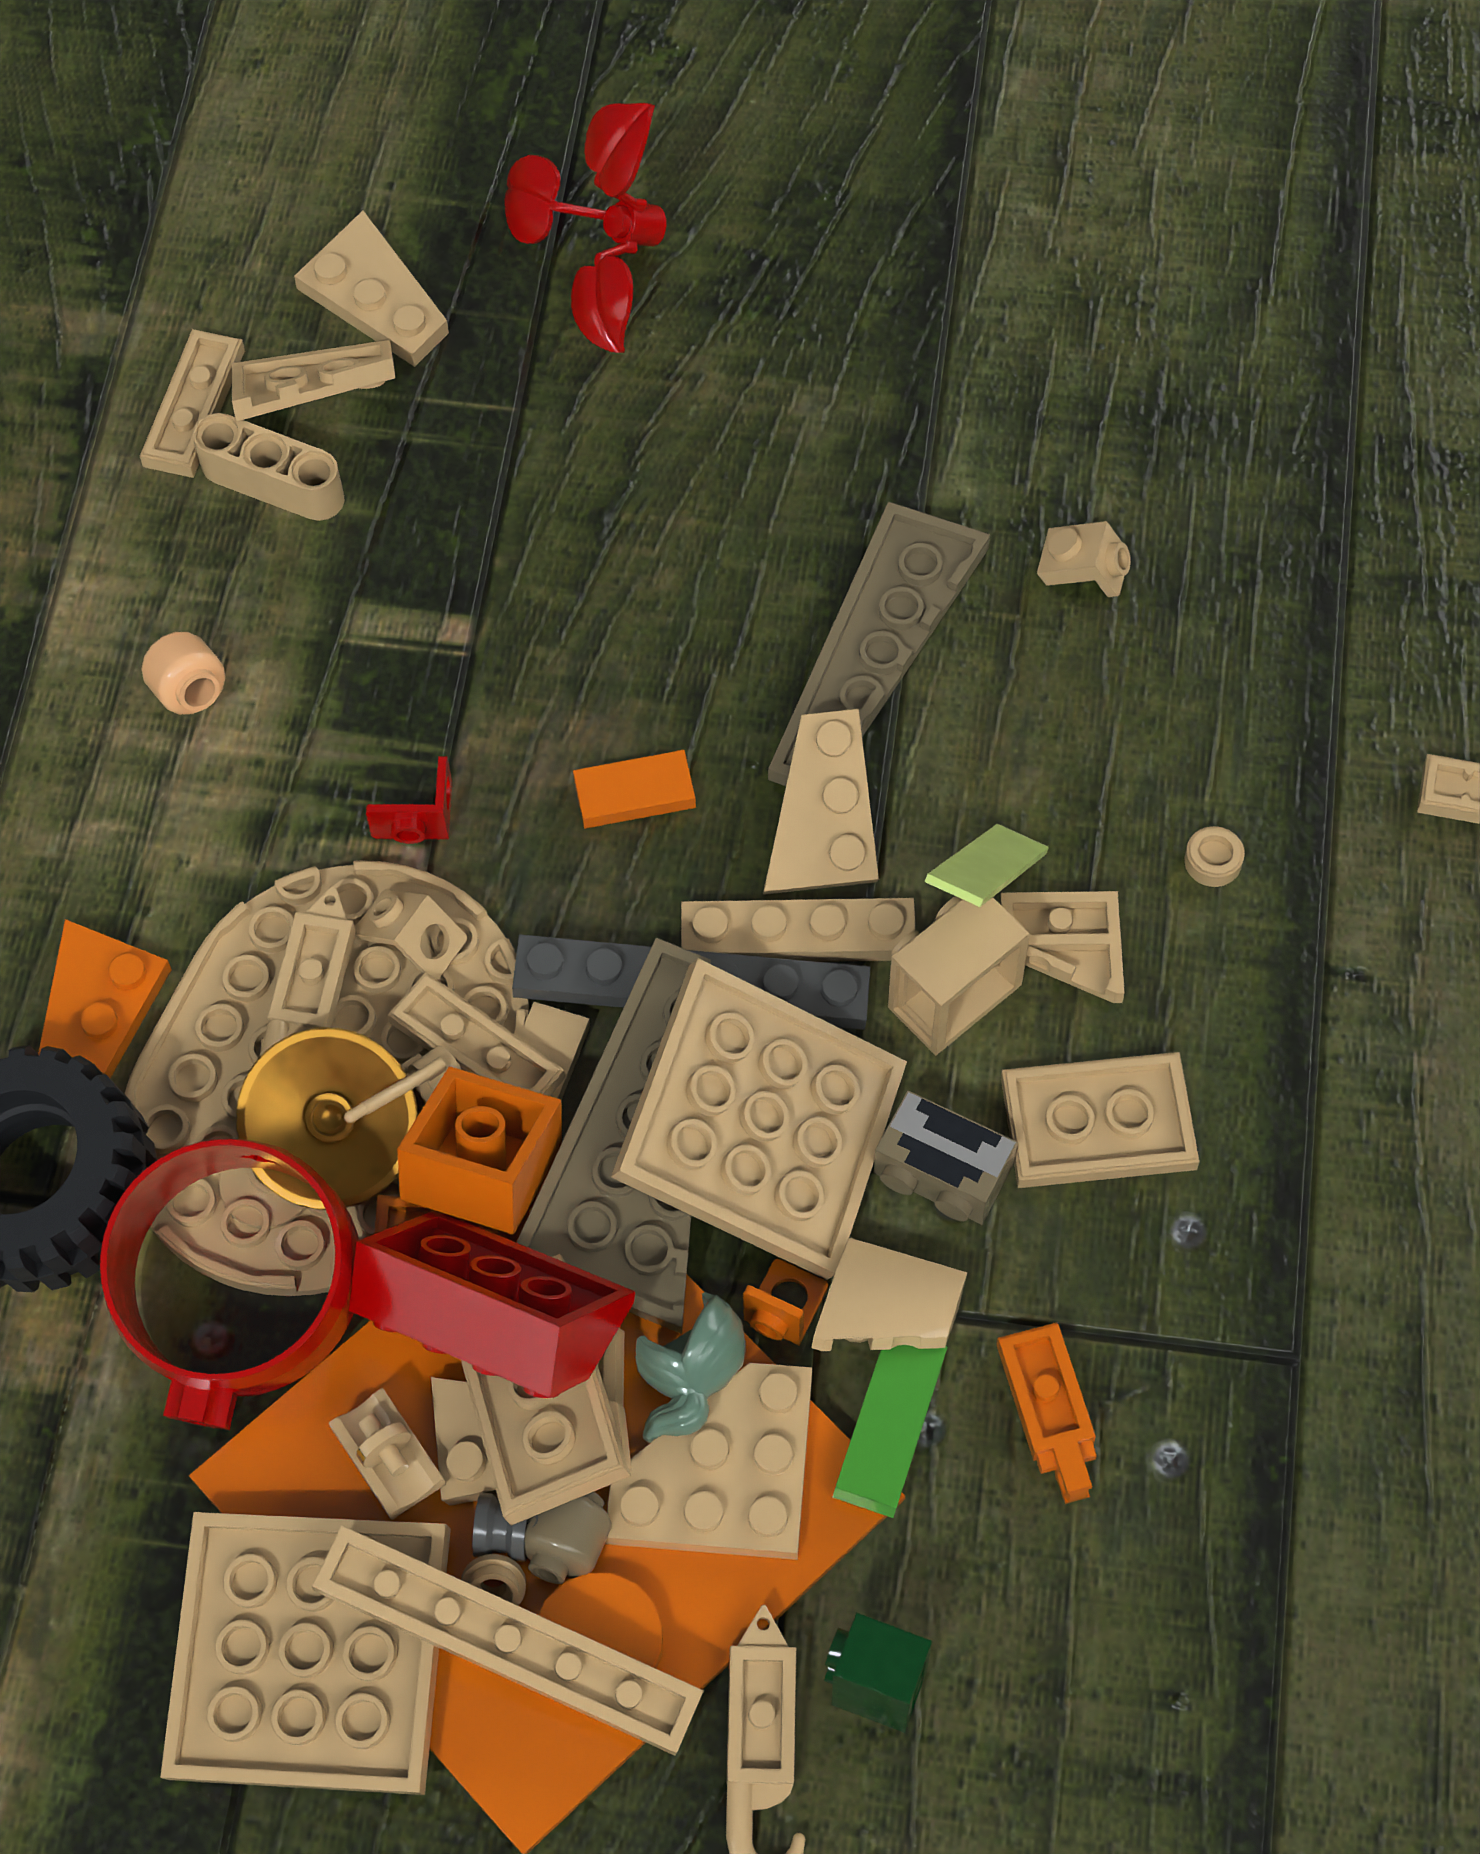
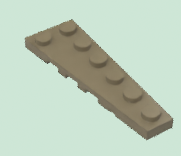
[768,502,990,786]

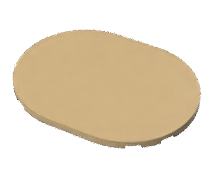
[124,860,529,1296]

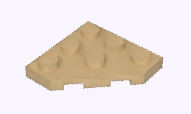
[605,1363,812,1560]

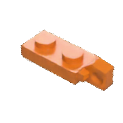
[997,1323,1097,1504]

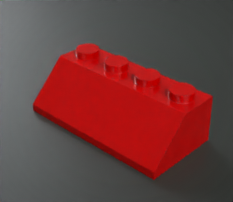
[348,1210,636,1398]

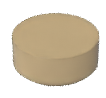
[1184,826,1245,887]

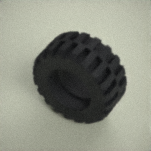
[0,1045,157,1292]

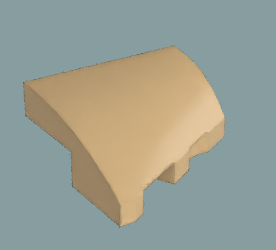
[811,1238,967,1351]

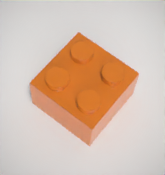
[397,1066,562,1235]

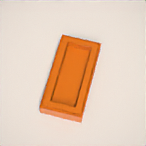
[573,750,696,829]

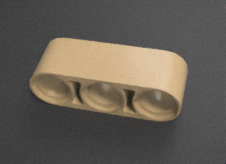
[193,413,345,521]

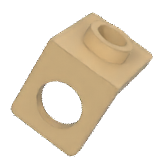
[355,889,467,980]

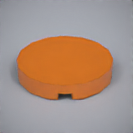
[538,1573,663,1669]

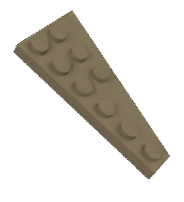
[517,938,711,1334]

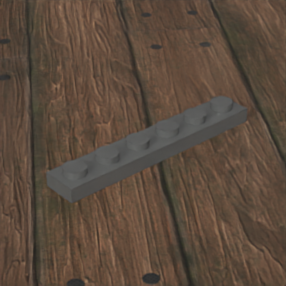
[512,935,870,1030]

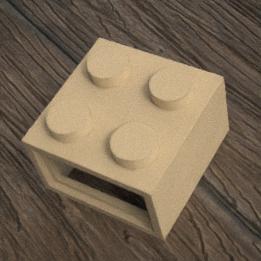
[888,896,1030,1056]

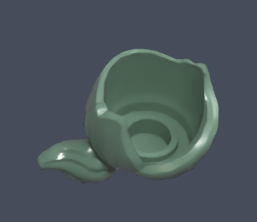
[635,1292,746,1443]

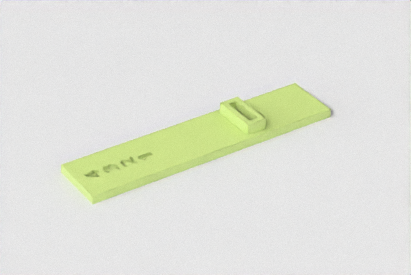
[925,824,1049,907]

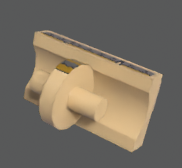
[329,1388,446,1520]

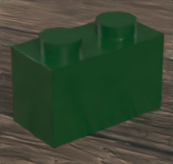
[824,1612,932,1733]

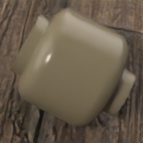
[524,1492,612,1584]

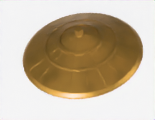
[236,1027,418,1210]

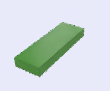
[832,1345,948,1518]

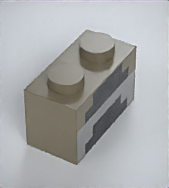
[874,1091,1018,1225]

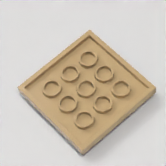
[611,958,907,1280]
[160,1512,451,1795]

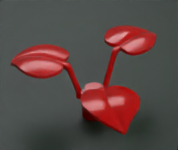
[505,103,666,353]

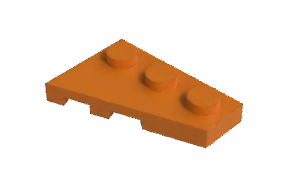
[38,919,172,1078]

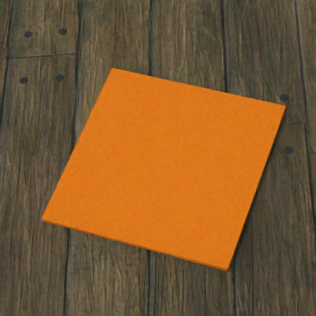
[189,1182,906,1854]

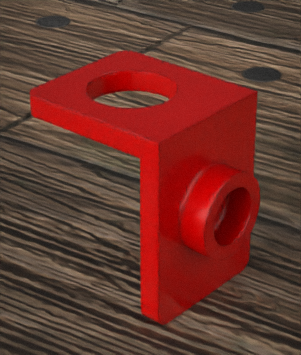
[366,756,452,844]

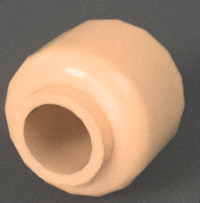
[141,632,226,715]

